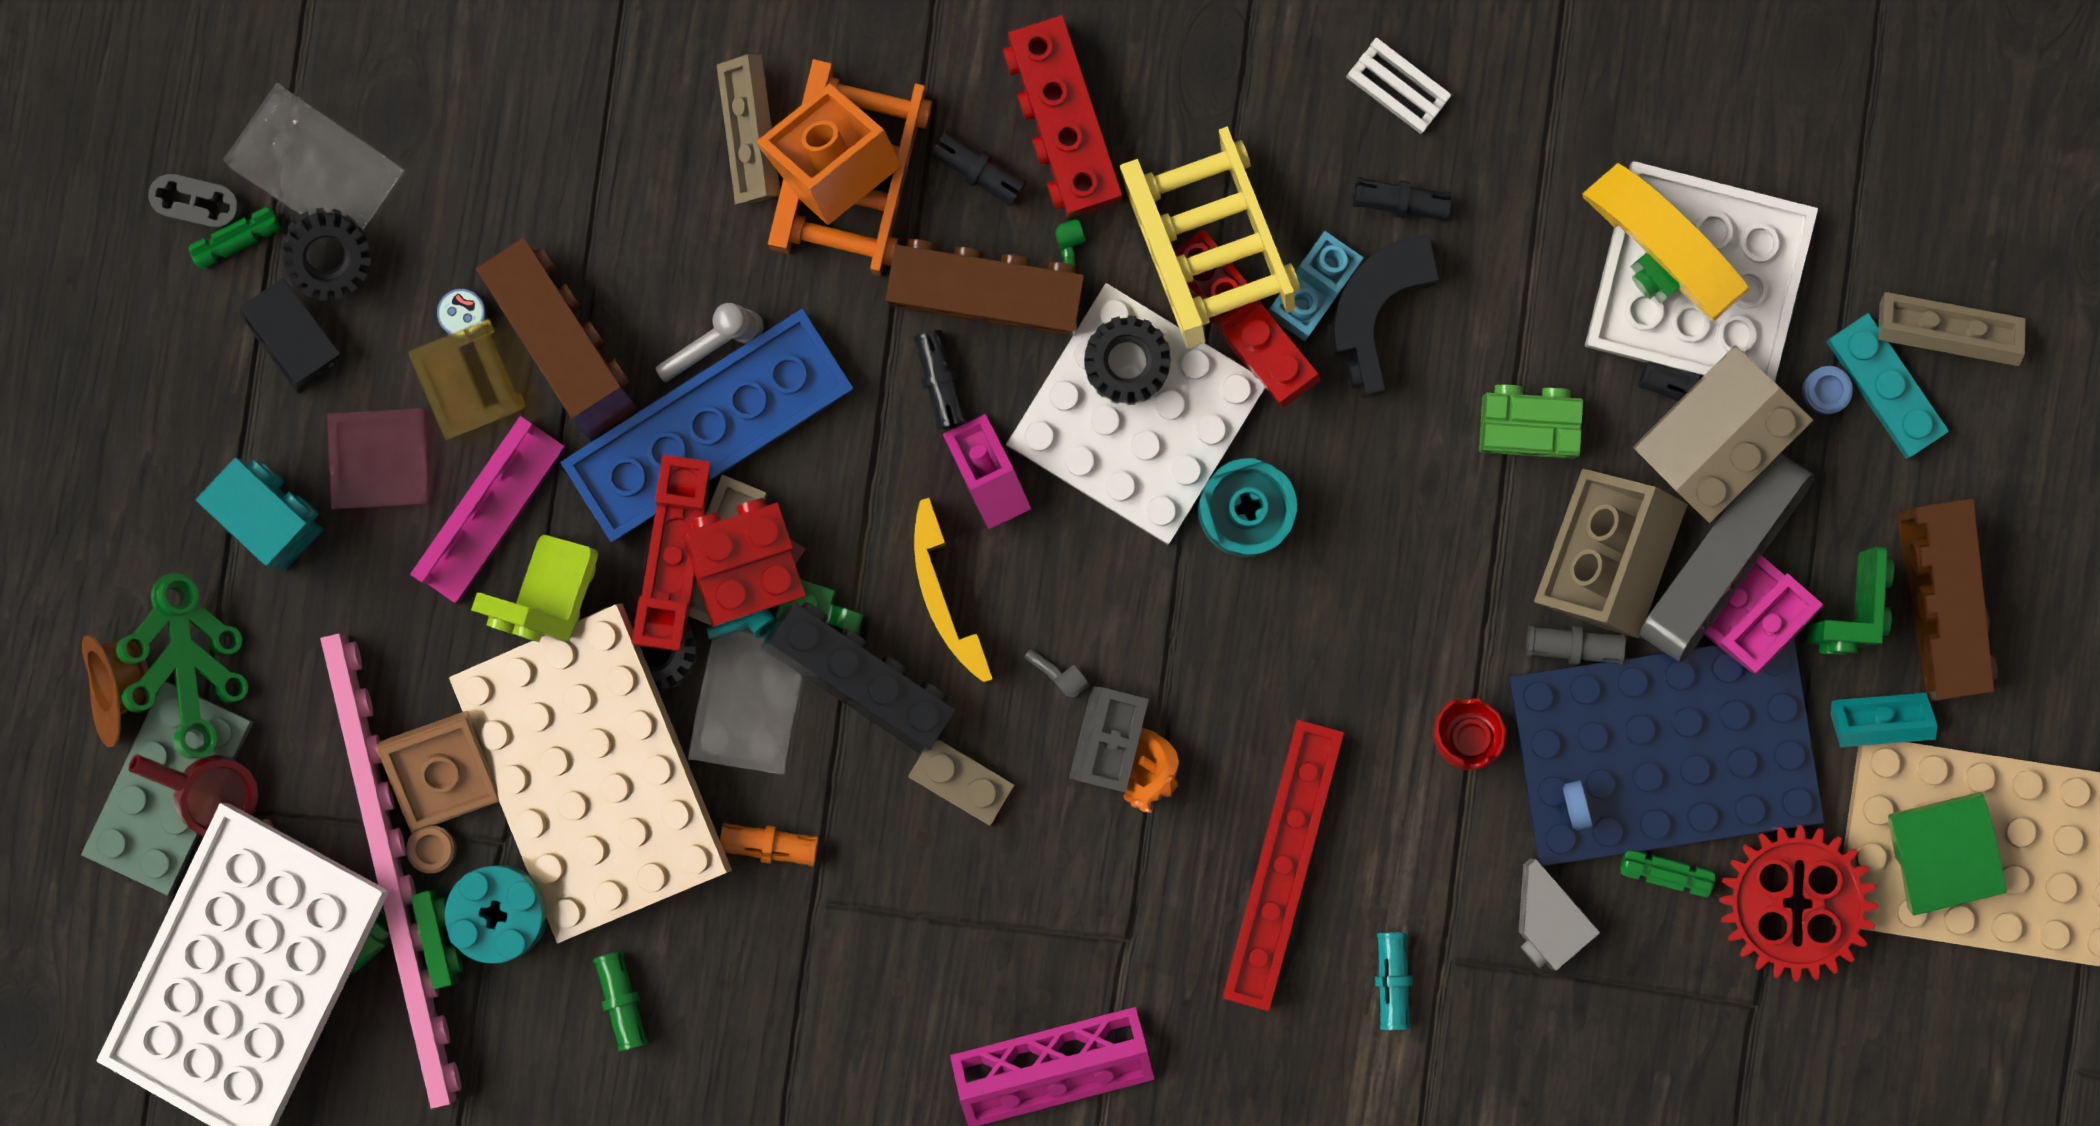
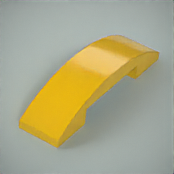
[1582,163,1749,322]
[914,498,993,683]

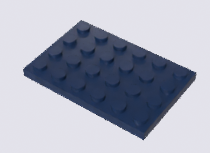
[1508,638,1824,866]

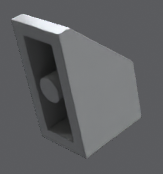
[1519,858,1600,971]

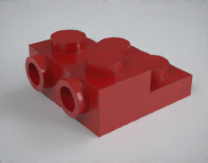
[682,498,806,627]

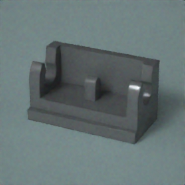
[1069,686,1149,793]

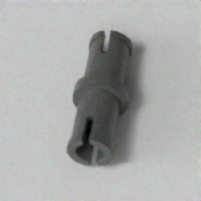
[1526,626,1626,665]

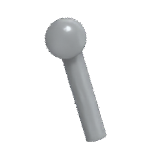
[656,303,764,382]

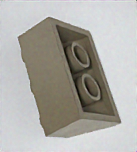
[1633,345,1813,523]
[1534,468,1688,638]

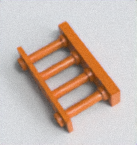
[768,59,932,276]

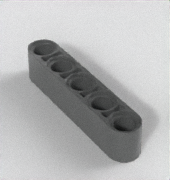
[1640,453,1815,663]

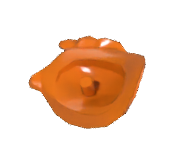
[1123,728,1179,813]

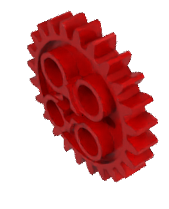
[1719,825,1879,982]

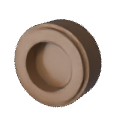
[406,825,457,873]

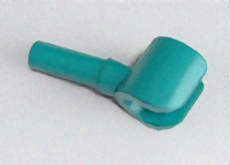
[706,609,775,639]

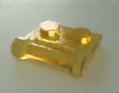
[408,318,526,440]

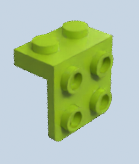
[471,535,598,643]

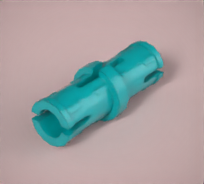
[1375,932,1413,1030]

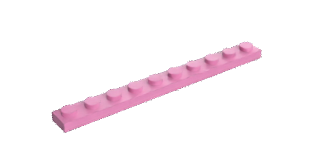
[320,634,461,1109]

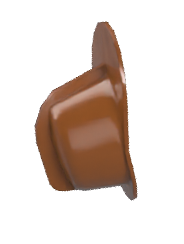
[82,635,149,747]

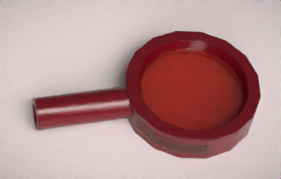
[129,754,258,836]

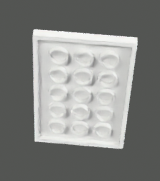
[97,803,389,1126]

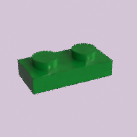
[410,889,463,989]

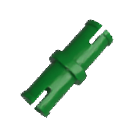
[593,951,649,1052]

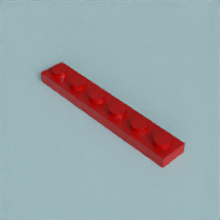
[1222,720,1344,1011]

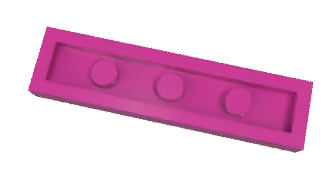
[410,416,567,604]
[950,1007,1155,1126]

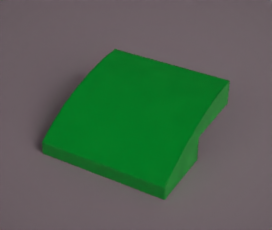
[1888,792,2007,916]

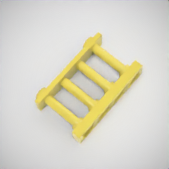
[1120,126,1301,349]

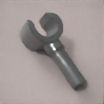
[1024,649,1089,698]

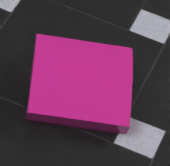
[1705,555,1824,676]

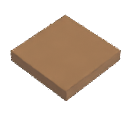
[376,710,499,833]

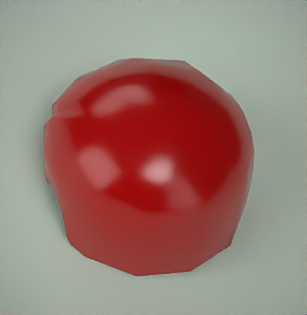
[1433,698,1507,770]

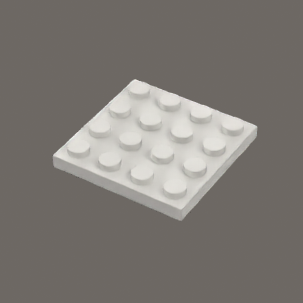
[1584,161,1818,382]
[1006,283,1265,545]

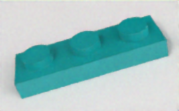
[1826,313,1949,459]

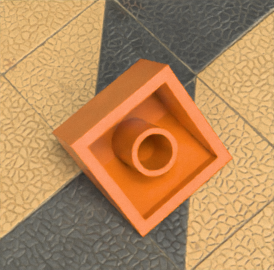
[756,83,902,225]

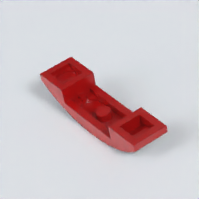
[632,455,711,652]

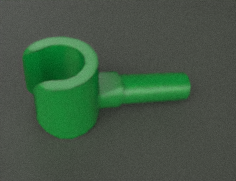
[1055,219,1086,266]

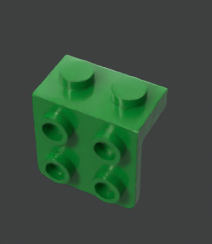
[1805,547,1894,656]

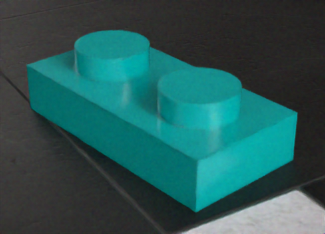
[1830,692,1937,747]

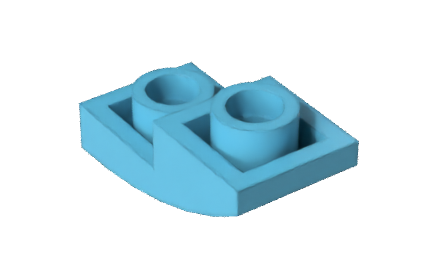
[1268,231,1363,342]

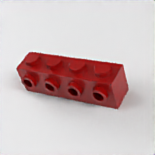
[1002,15,1122,220]

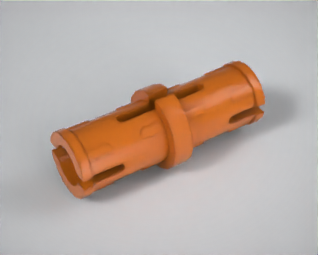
[720,822,819,867]

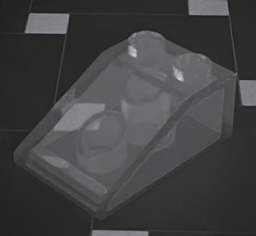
[223,82,404,230]
[688,627,804,775]

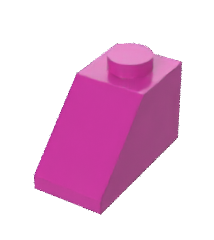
[943,414,1031,529]

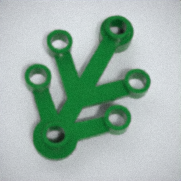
[116,573,248,759]

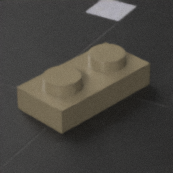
[908,739,1014,826]

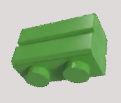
[1479,385,1583,459]

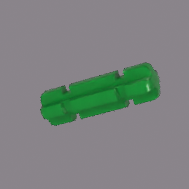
[188,207,281,269]
[1620,850,1715,897]

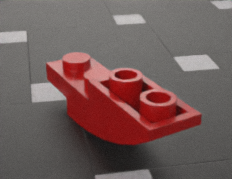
[1174,229,1321,409]

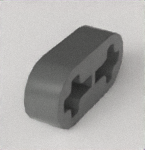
[148,174,242,230]

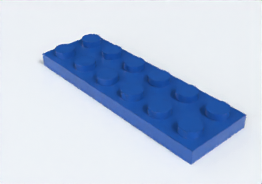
[560,309,854,543]

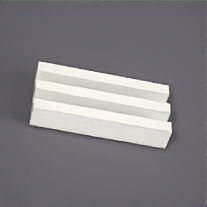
[1346,37,1451,134]

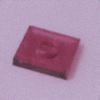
[327,408,429,510]

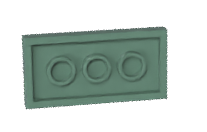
[81,681,254,895]

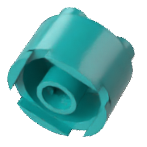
[1198,458,1297,558]
[445,865,548,963]

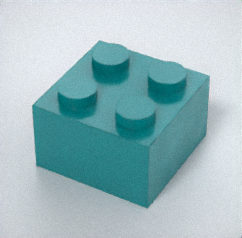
[196,457,324,571]

